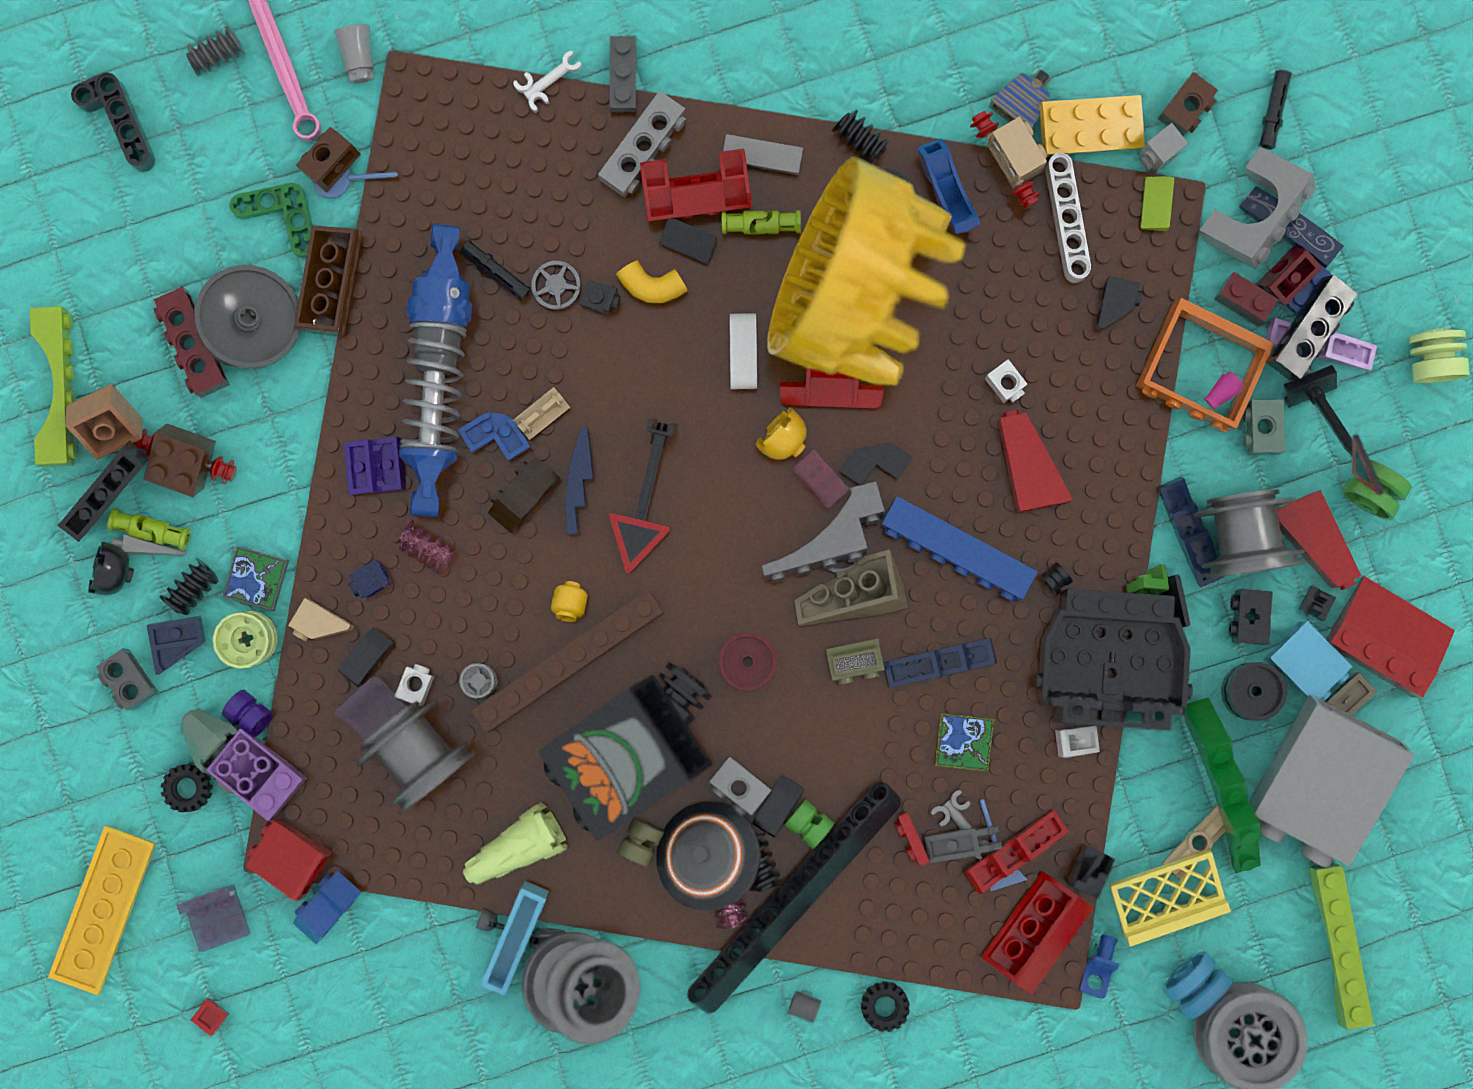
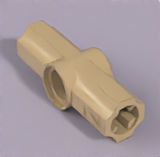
[1162,805,1225,879]

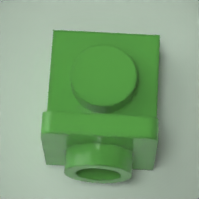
[1126,564,1169,595]

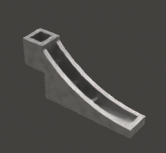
[762,481,885,583]

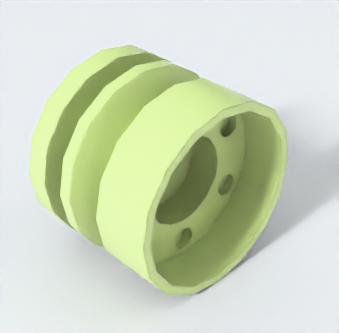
[1409,328,1470,383]
[213,611,278,669]

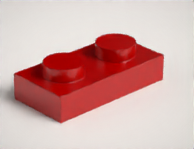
[895,812,930,866]

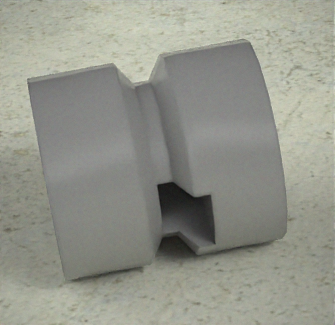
[460,663,498,698]

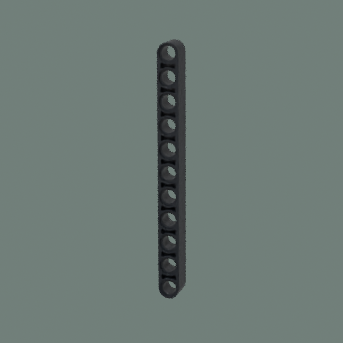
[687,782,901,1014]

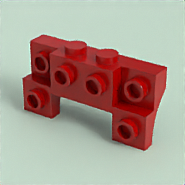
[640,148,752,221]

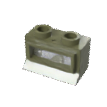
[825,639,884,685]

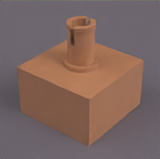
[65,384,143,460]

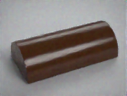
[294,225,362,337]

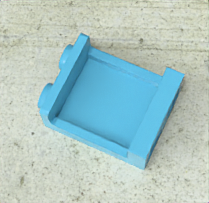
[1264,621,1353,701]

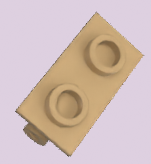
[513,387,570,440]

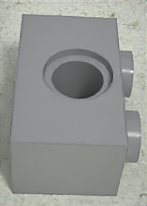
[1138,123,1188,174]
[710,756,771,816]

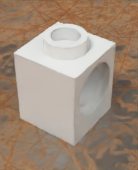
[985,359,1027,403]
[395,664,435,706]

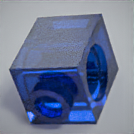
[348,559,393,600]

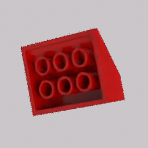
[1326,576,1455,698]

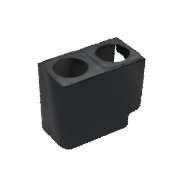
[1067,844,1115,899]

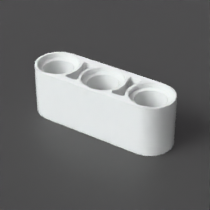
[730,313,757,389]

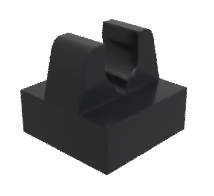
[1299,585,1336,621]

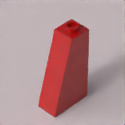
[998,410,1072,513]
[1277,490,1361,590]

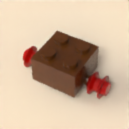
[134,424,237,497]

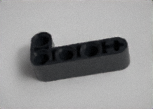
[71,72,155,172]

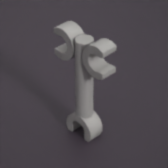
[930,790,990,860]

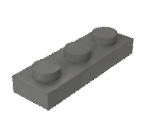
[610,36,636,112]

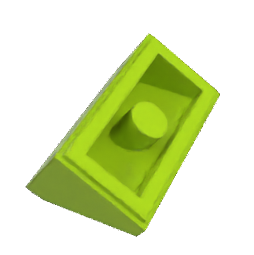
[1140,176,1174,232]

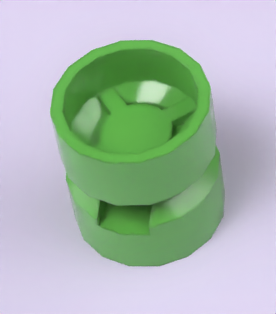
[784,799,834,849]

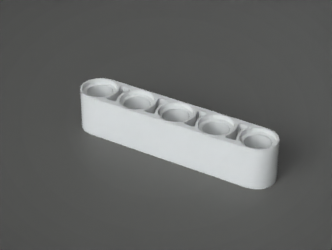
[1045,153,1091,283]

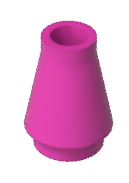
[1204,371,1244,410]

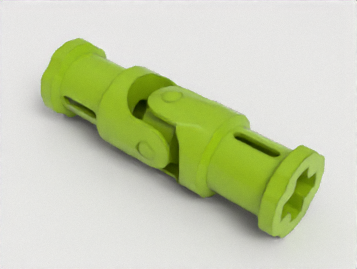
[722,210,801,235]
[107,508,191,551]

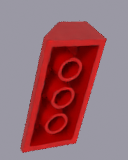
[981,871,1094,995]

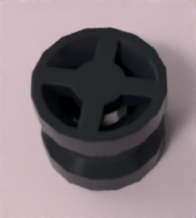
[1040,562,1073,596]

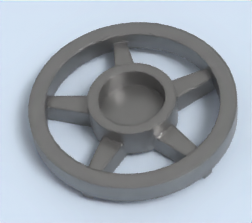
[531,261,581,310]

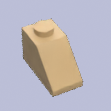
[288,598,354,641]

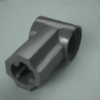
[788,990,821,1023]

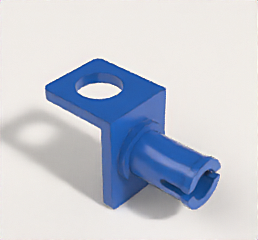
[1079,935,1119,999]

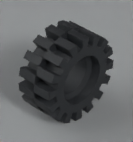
[160,764,213,813]
[861,981,910,1032]

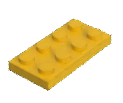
[1039,95,1145,155]

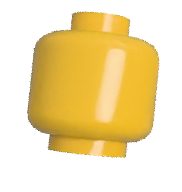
[551,581,588,622]

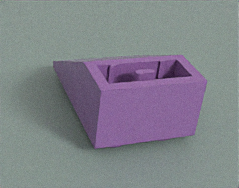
[206,729,307,821]

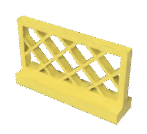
[1109,849,1231,947]

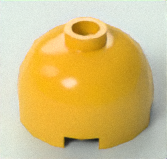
[755,407,807,460]

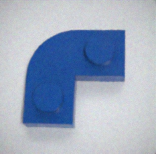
[458,412,531,461]

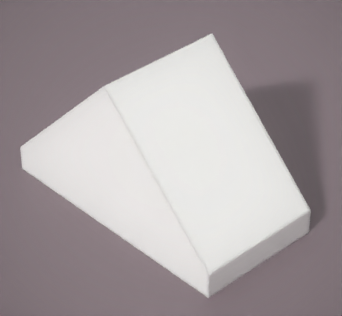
[1055,726,1100,757]

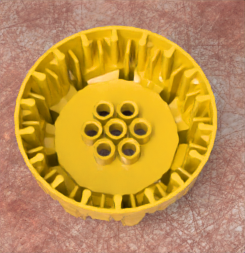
[767,157,965,385]

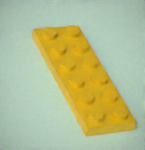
[48,825,157,995]

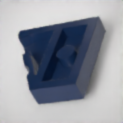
[147,616,206,675]

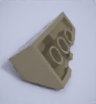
[794,549,908,626]

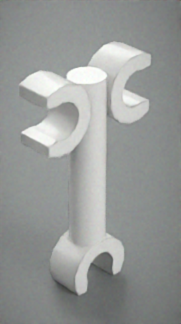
[513,51,582,113]

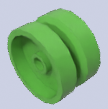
[1341,460,1412,520]

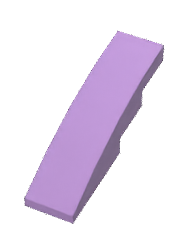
[1266,318,1377,371]

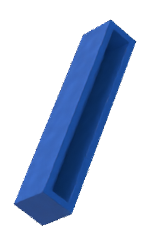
[881,496,1038,602]

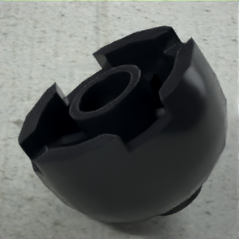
[88,542,134,596]

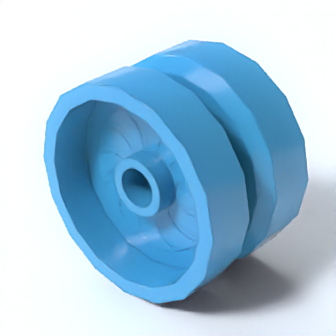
[1162,951,1232,1020]

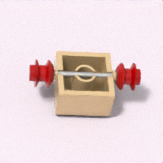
[970,111,1047,209]

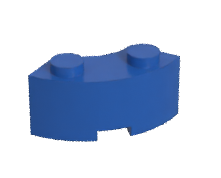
[293,871,361,944]

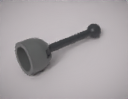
[476,908,538,944]

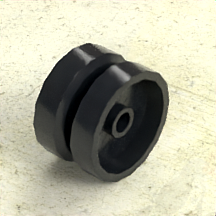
[1221,662,1287,721]

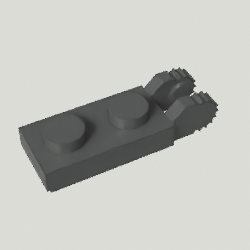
[924,825,1002,863]

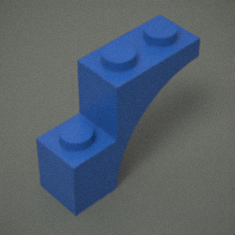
[917,138,981,234]

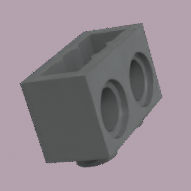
[96,649,158,710]

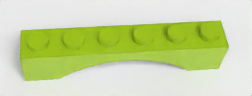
[30,306,77,467]
[1309,863,1374,1030]

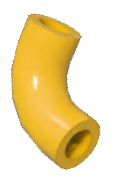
[616,260,688,303]

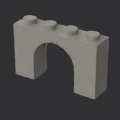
[1200,147,1316,269]

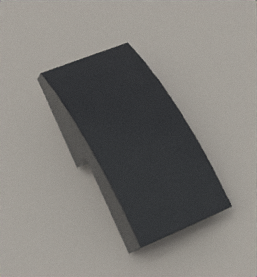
[338,627,393,687]
[752,775,804,838]

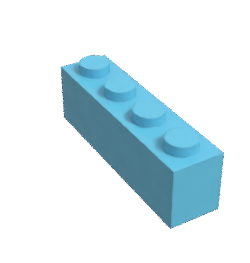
[480,881,549,996]

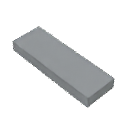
[723,134,803,175]

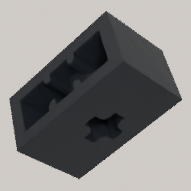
[1229,589,1273,645]

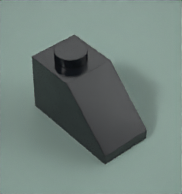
[1094,276,1142,332]

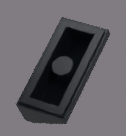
[659,218,717,264]
[1158,574,1191,628]

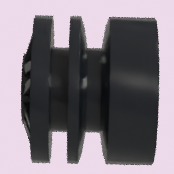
[658,662,713,727]

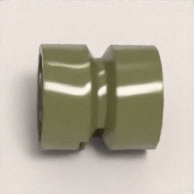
[617,818,664,867]

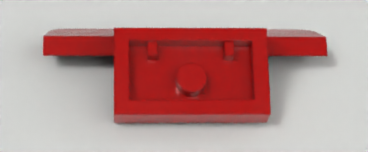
[780,367,884,408]

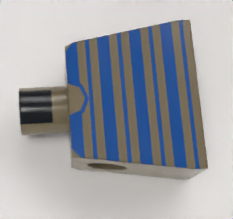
[989,69,1051,128]

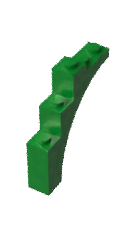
[1184,697,1261,873]

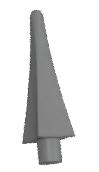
[112,534,186,556]

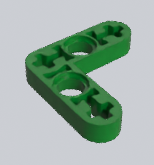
[229,183,312,259]

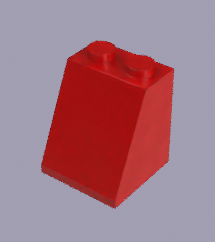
[246,819,333,902]

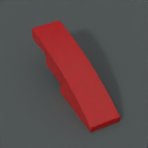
[964,810,1069,894]

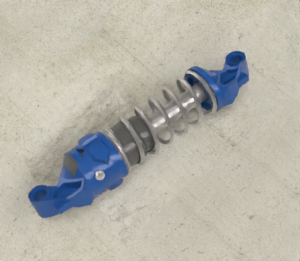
[399,224,472,517]

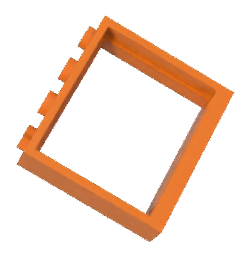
[1136,298,1274,432]

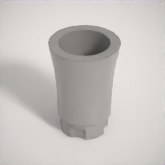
[334,24,374,84]

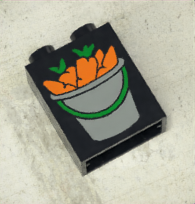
[538,674,713,841]

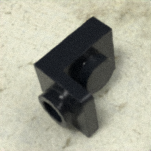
[579,279,621,316]

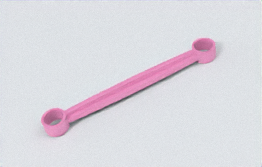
[248,0,322,142]

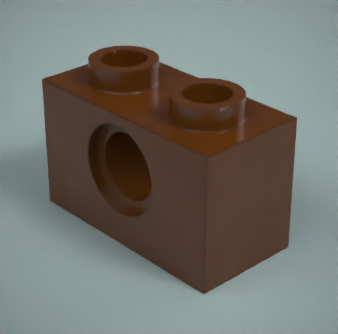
[1158,72,1218,136]
[296,126,361,193]

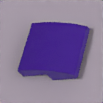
[344,437,406,495]

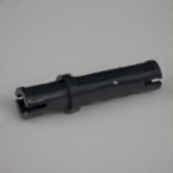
[1259,69,1292,150]
[459,240,531,301]

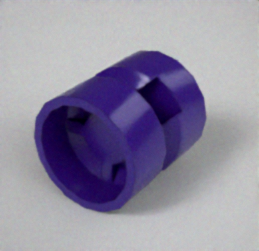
[222,689,273,738]

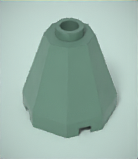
[180,709,240,776]

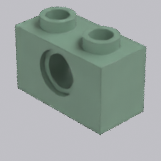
[1243,399,1285,455]

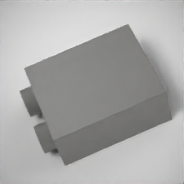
[1249,694,1415,868]

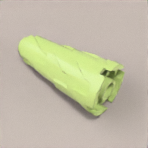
[463,803,567,885]

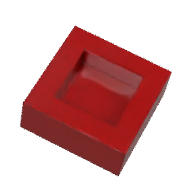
[190,998,229,1037]

